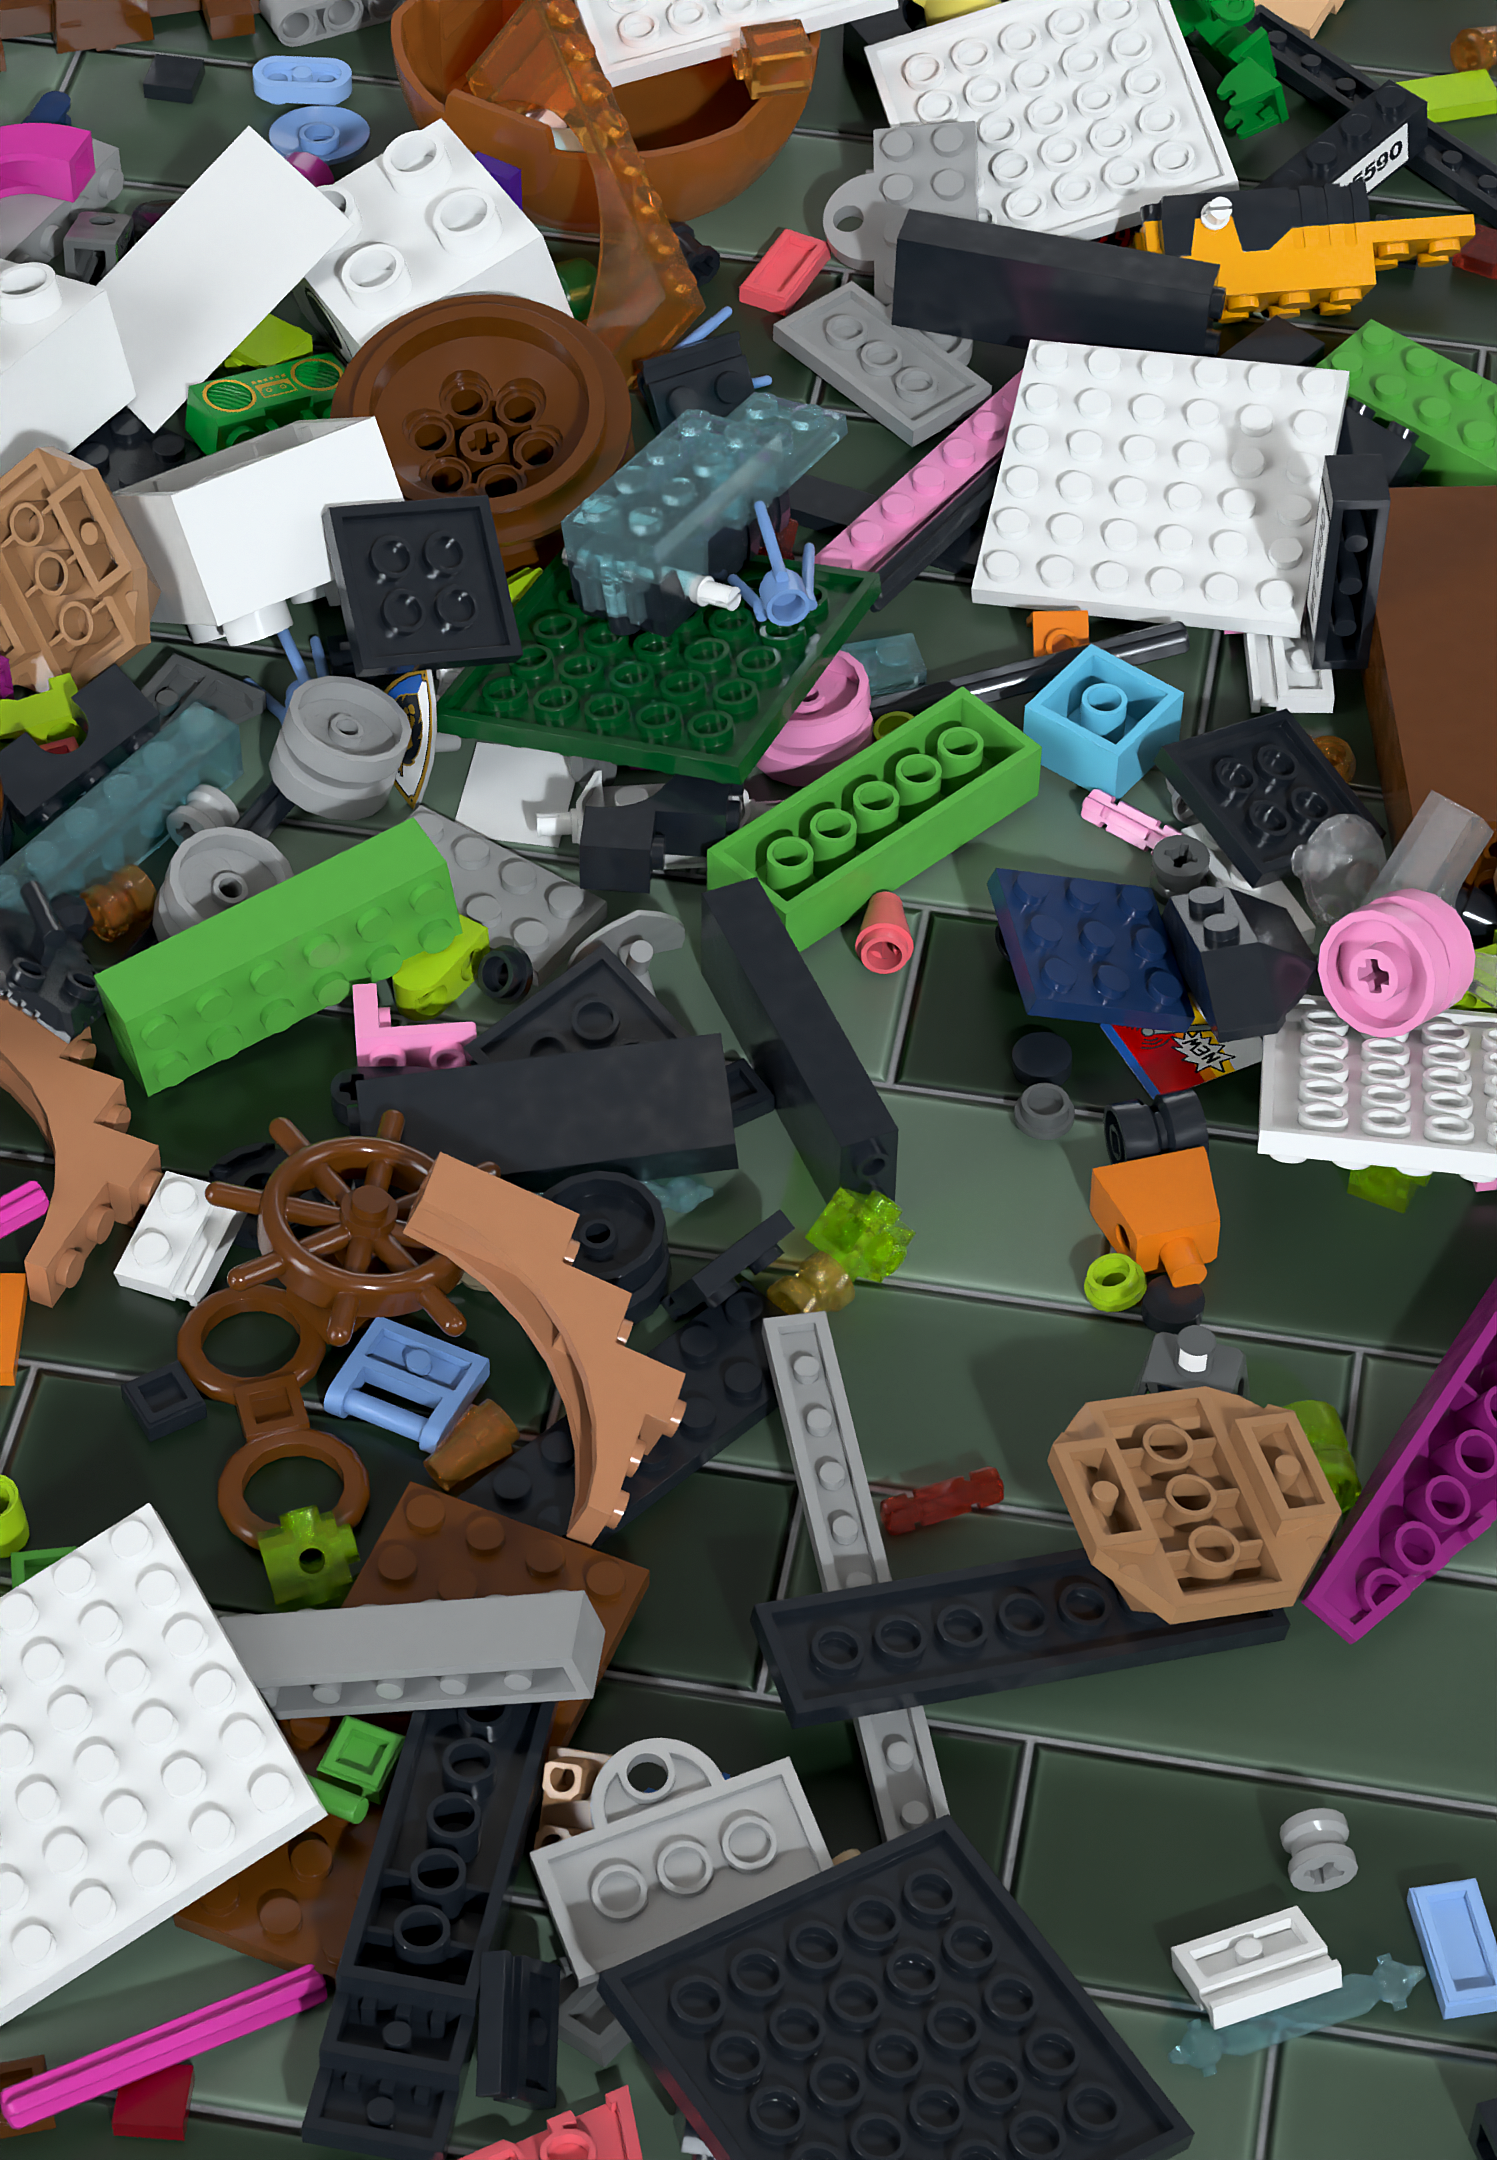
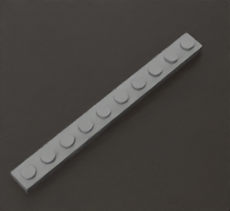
[762,1311,950,1843]

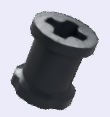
[653,221,720,289]

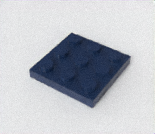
[987,868,1196,1033]

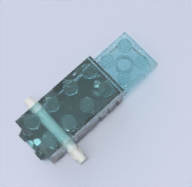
[561,392,848,638]

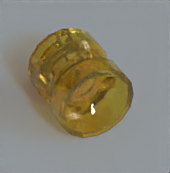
[767,1251,855,1315]

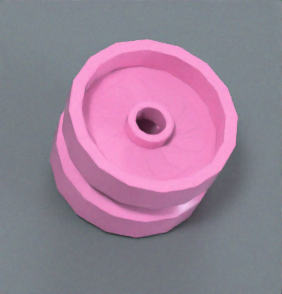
[756,650,875,786]
[1318,888,1476,1038]

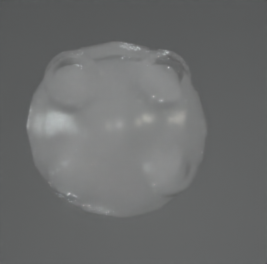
[1292,814,1387,928]

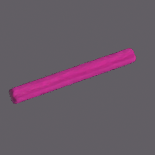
[0,1964,327,2129]

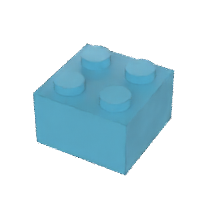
[1023,644,1184,803]

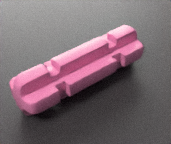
[1081,789,1185,855]

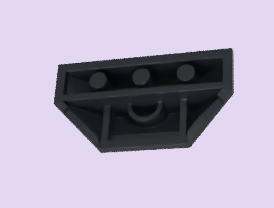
[1161,886,1319,1043]

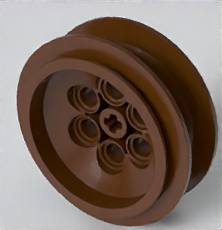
[330,294,635,579]

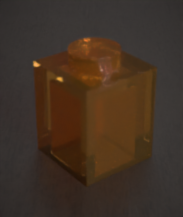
[732,19,812,100]

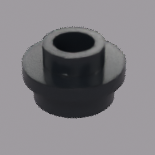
[478,945,533,1004]

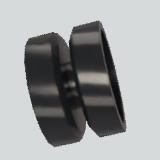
[542,1171,672,1327]

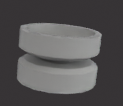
[269,676,412,821]
[152,826,294,943]

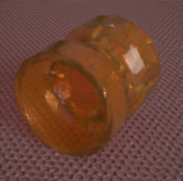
[79,863,158,943]

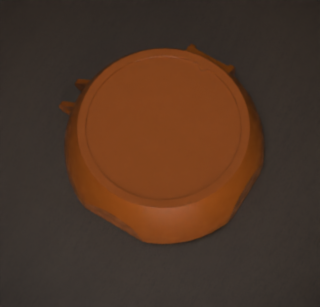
[391,0,821,234]

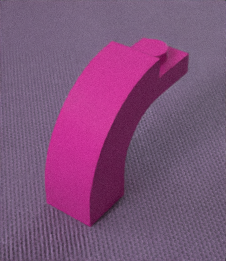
[0,123,96,203]

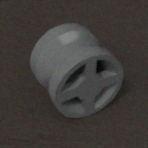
[1149,835,1210,906]

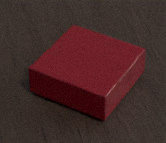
[112,2064,195,2141]

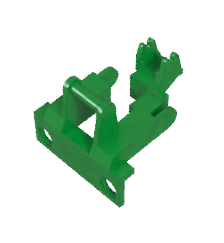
[1169,0,1289,140]

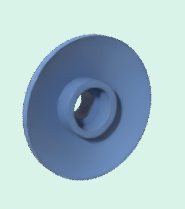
[269,105,370,166]

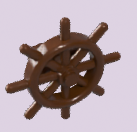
[205,1109,501,1347]

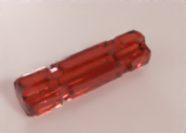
[880,1466,1004,1536]

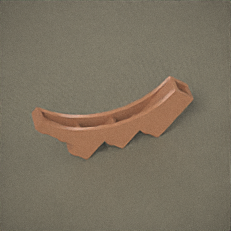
[0,999,164,1308]
[403,1152,687,1547]

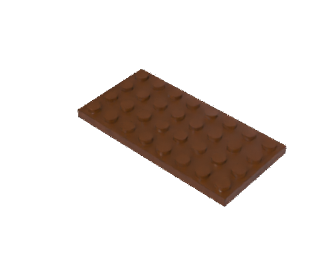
[173,1481,650,1990]

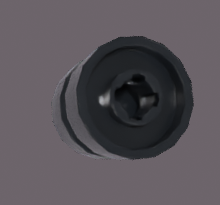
[1103,1088,1209,1165]

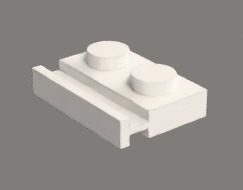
[1243,619,1335,713]
[114,1171,247,1307]
[1171,1906,1342,2030]

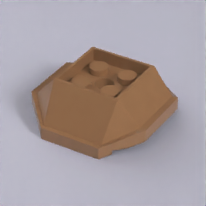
[0,446,162,693]
[1047,1386,1342,1625]

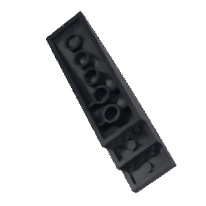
[302,1701,559,2160]

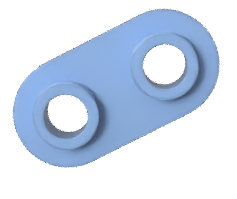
[252,56,353,106]

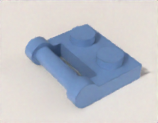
[323,1317,490,1457]

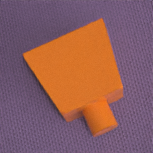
[1089,1146,1220,1288]

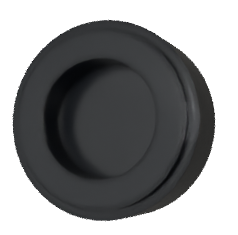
[1012,1032,1072,1087]
[1141,1275,1205,1335]

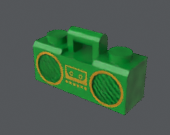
[185,352,345,456]

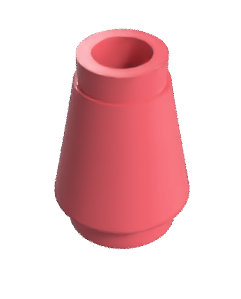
[855,892,914,974]

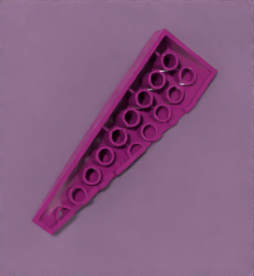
[1301,1276,1497,1645]

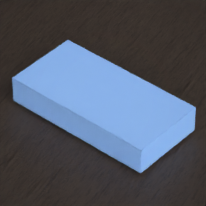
[1407,1878,1497,2020]

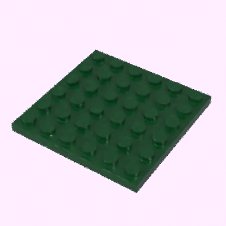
[436,527,882,785]

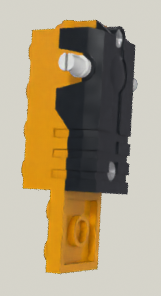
[1134,181,1476,323]

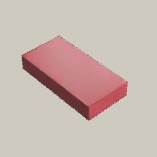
[739,229,831,317]

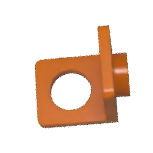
[1026,610,1089,657]

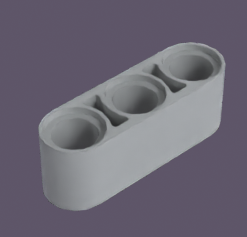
[259,0,406,47]

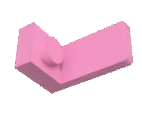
[352,983,477,1070]

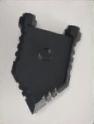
[0,881,105,1044]

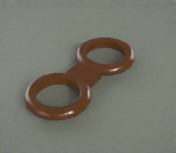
[177,1283,370,1556]

